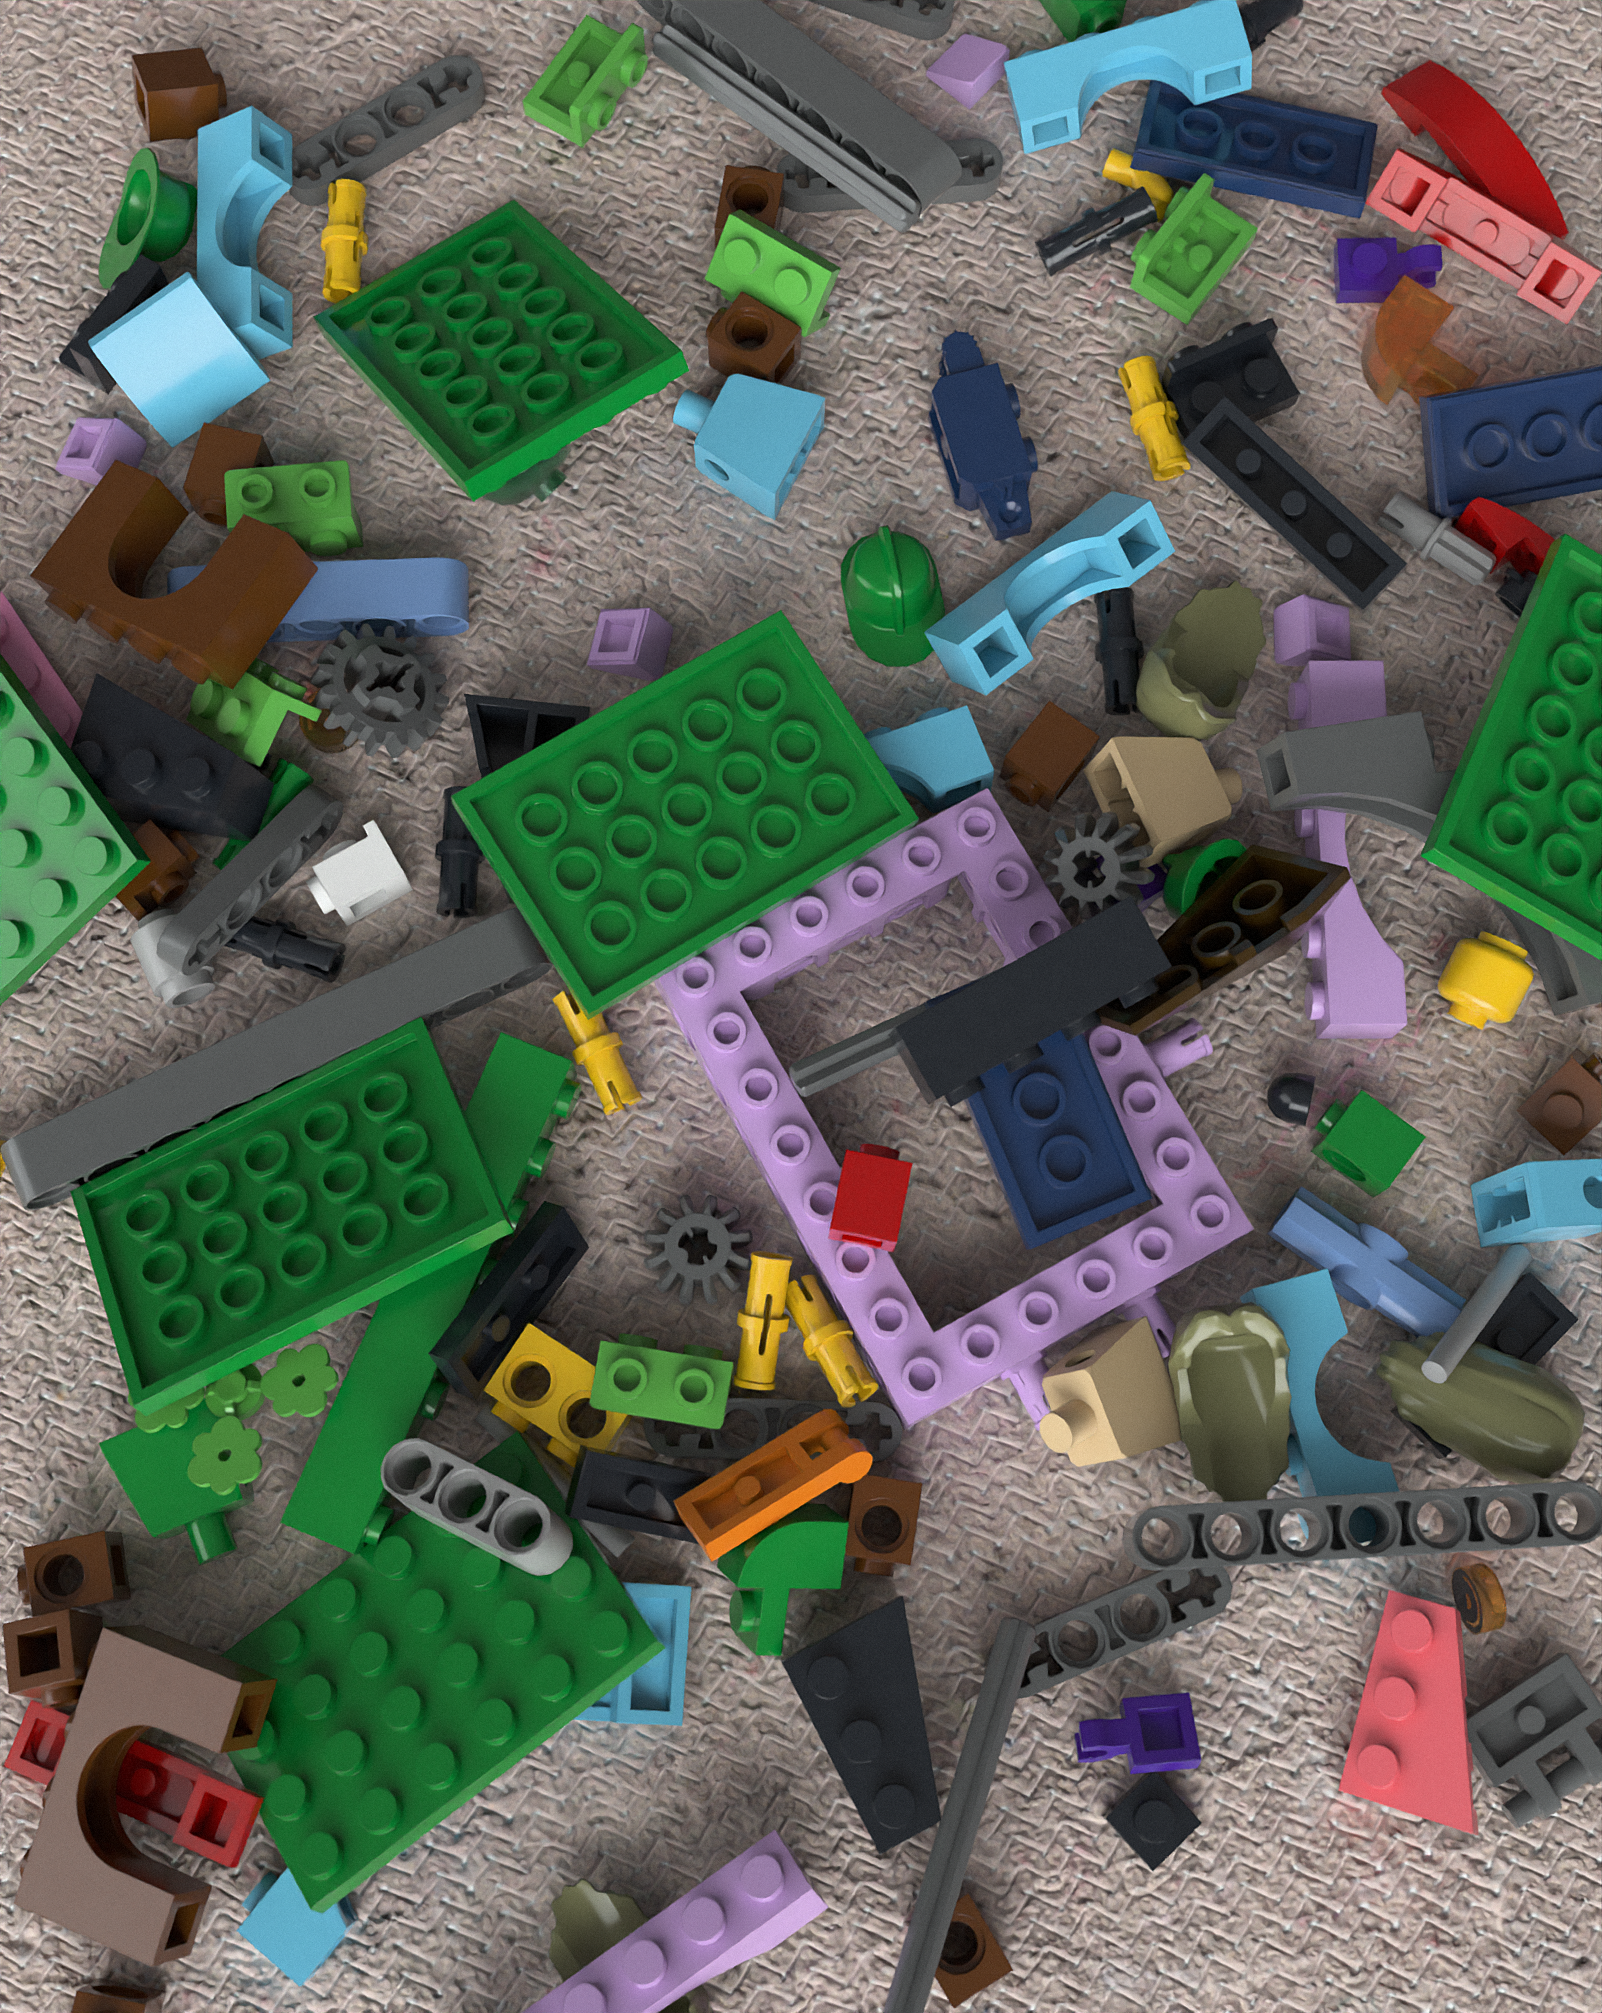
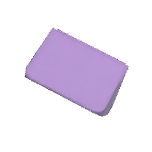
[926,33,1010,110]
[55,417,147,485]
[1273,594,1351,666]
[587,608,673,681]

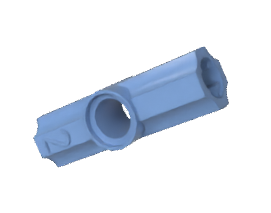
[1267,1186,1466,1338]

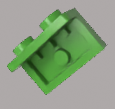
[523,15,648,148]
[1130,173,1258,326]
[705,209,841,337]
[224,460,363,556]
[186,658,322,767]
[590,1333,734,1429]

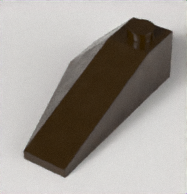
[1096,844,1351,1036]

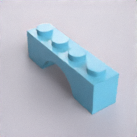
[1004,0,1252,154]
[197,105,293,360]
[924,491,1175,695]
[864,705,994,814]
[1240,1268,1399,1544]
[236,1867,358,1987]

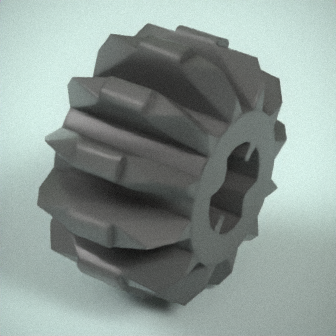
[1043,811,1155,920]
[644,1195,753,1306]

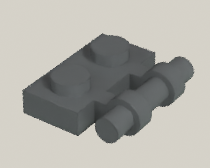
[1466,1653,1602,1829]

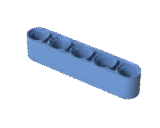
[167,557,469,643]

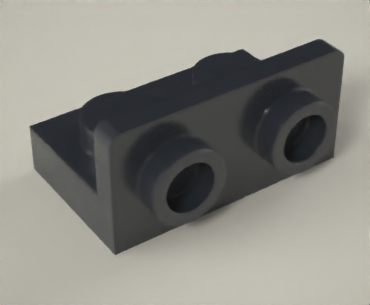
[59,255,169,394]
[1161,318,1300,440]

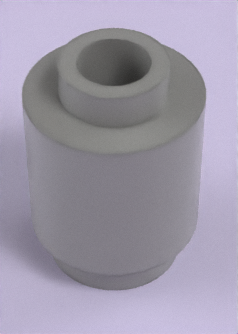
[130,909,215,1008]

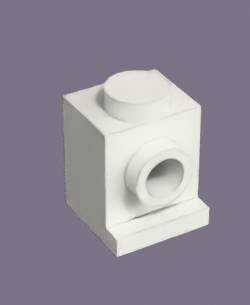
[306,820,413,926]

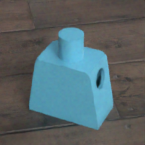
[673,373,825,520]
[1470,1159,1602,1248]

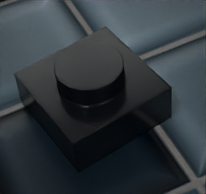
[1102,1772,1202,1871]

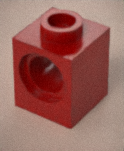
[828,1144,913,1252]

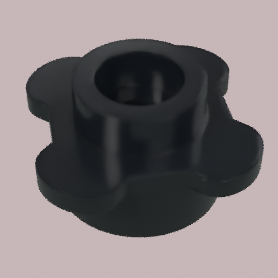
[1495,568,1538,618]

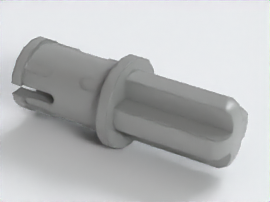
[1377,491,1496,585]

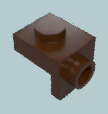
[1516,1048,1602,1156]

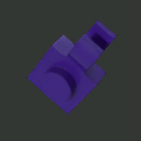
[1333,238,1443,303]
[1074,1692,1202,1774]

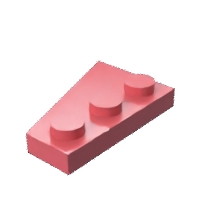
[1339,1590,1479,1836]

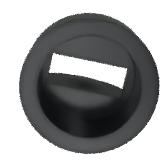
[1267,1073,1316,1126]

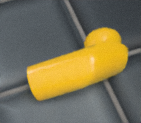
[1102,148,1174,223]

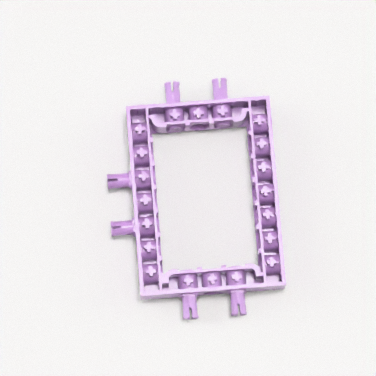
[655,788,1254,1431]

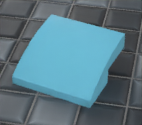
[88,271,270,448]
[573,1582,691,1726]

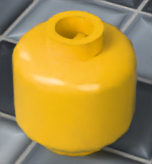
[1437,931,1534,1030]

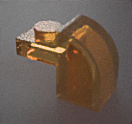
[1361,275,1479,406]

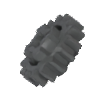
[310,624,449,758]

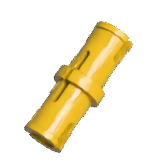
[320,179,369,304]
[1118,356,1191,481]
[552,991,642,1115]
[734,1251,793,1390]
[785,1274,879,1408]

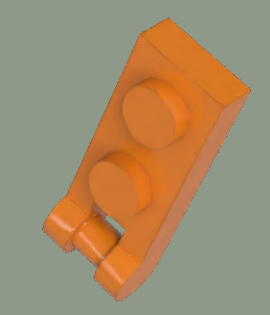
[674,1409,873,1562]

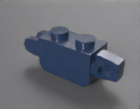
[928,330,1038,541]

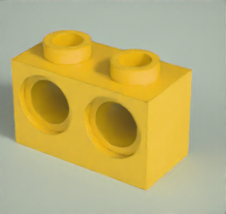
[483,1323,633,1468]

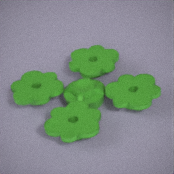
[128,1344,338,1495]

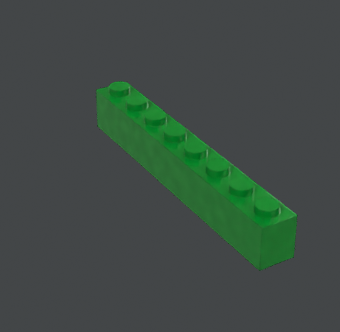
[280,1032,582,1555]

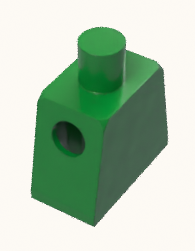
[99,1398,254,1565]

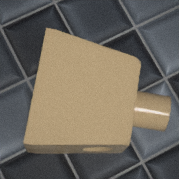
[1083,736,1243,868]
[1039,1316,1182,1467]

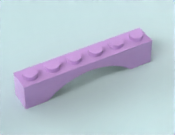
[1288,660,1407,1039]
[522,1830,829,2013]

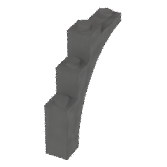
[1256,711,1602,1016]

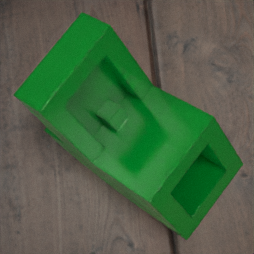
[717,1503,849,1656]

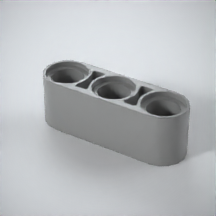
[381,1438,573,1576]

